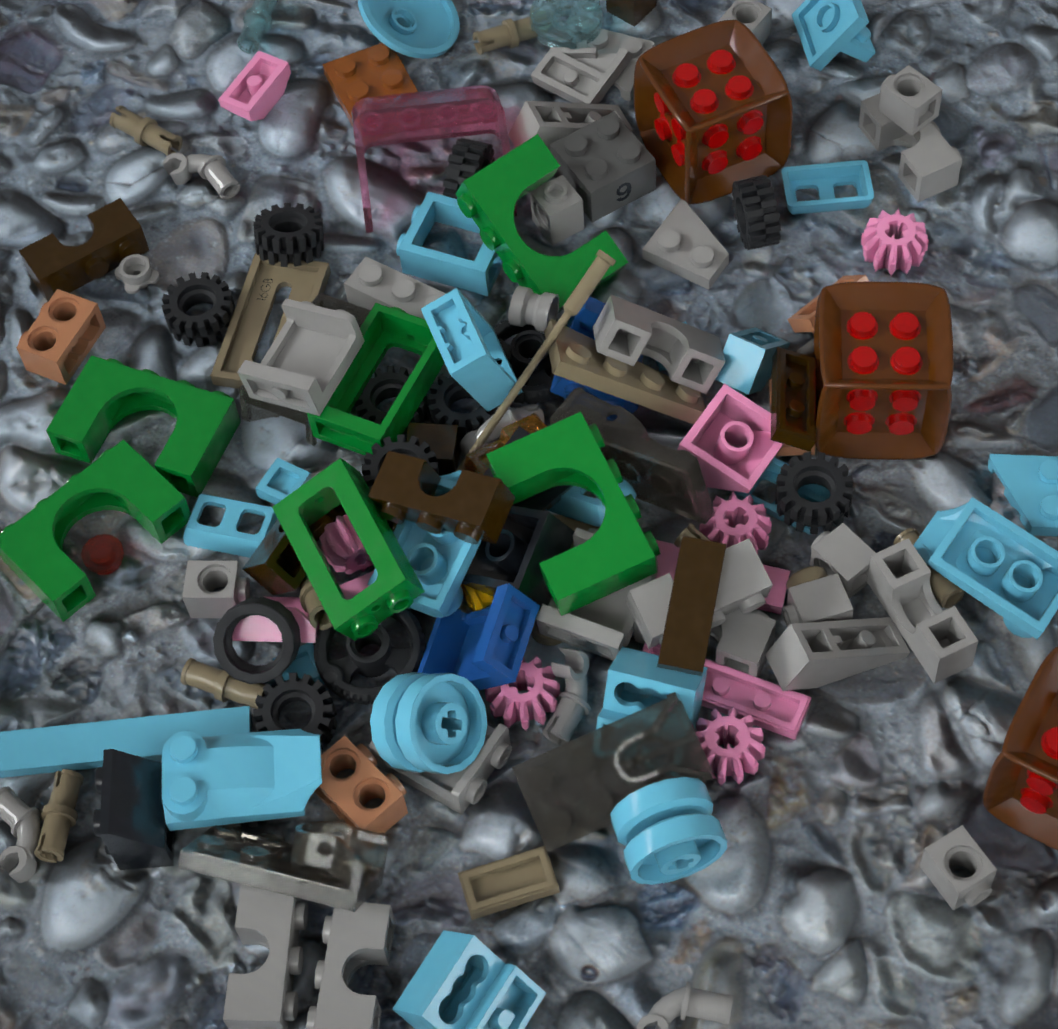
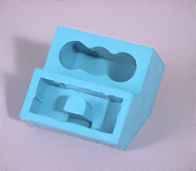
[592,646,708,777]
[392,930,546,1029]

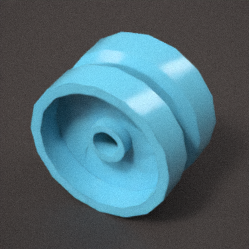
[370,672,487,774]
[610,777,727,885]

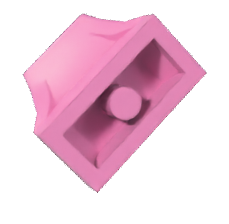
[218,51,291,122]
[232,597,320,643]

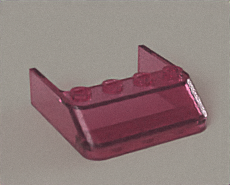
[351,85,517,233]

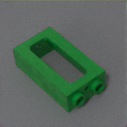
[307,303,445,456]
[272,458,425,641]

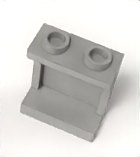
[237,299,365,416]
[536,528,658,661]
[369,723,512,815]

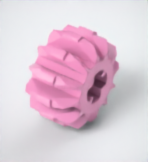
[861,208,929,276]
[699,491,772,554]
[319,514,373,575]
[485,656,561,731]
[689,707,766,786]

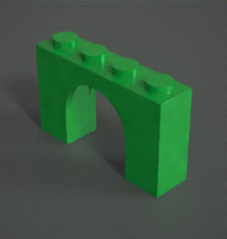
[455,134,628,313]
[46,355,241,497]
[486,412,661,616]
[0,439,191,622]

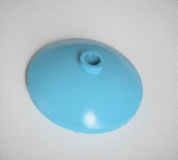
[358,0,460,59]

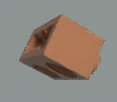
[16,289,106,385]
[314,735,408,848]

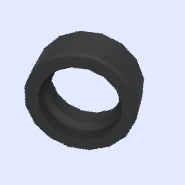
[213,597,301,684]

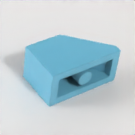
[715,327,790,396]

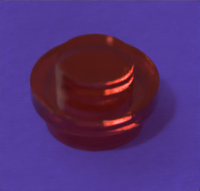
[81,534,124,575]

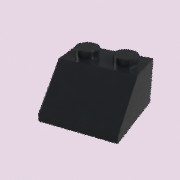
[462,505,575,611]

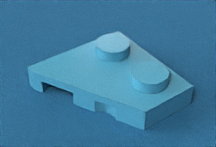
[988,454,1058,537]

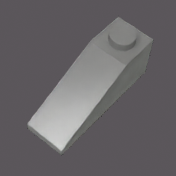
[508,101,633,150]
[765,617,910,691]

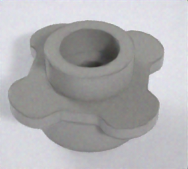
[115,254,160,294]

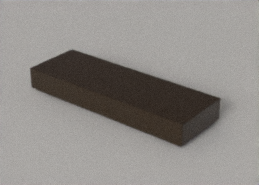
[771,347,816,452]
[657,536,727,676]

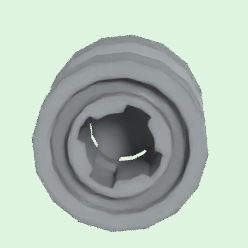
[508,286,559,332]

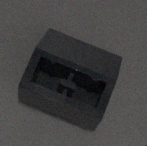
[93,749,175,870]

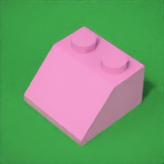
[672,383,784,494]

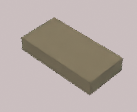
[458,846,560,920]

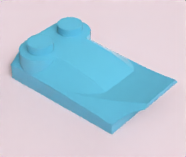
[367,470,481,618]
[914,497,1058,640]
[162,729,322,831]

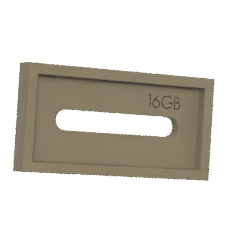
[210,252,331,390]

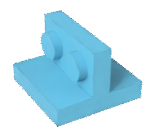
[792,0,876,71]

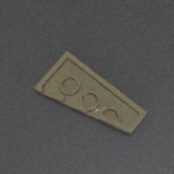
[544,319,706,424]

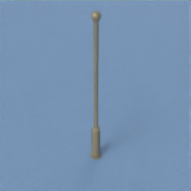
[455,249,616,472]

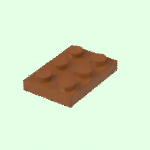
[323,43,431,148]

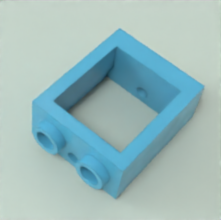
[396,191,503,296]
[421,288,523,412]

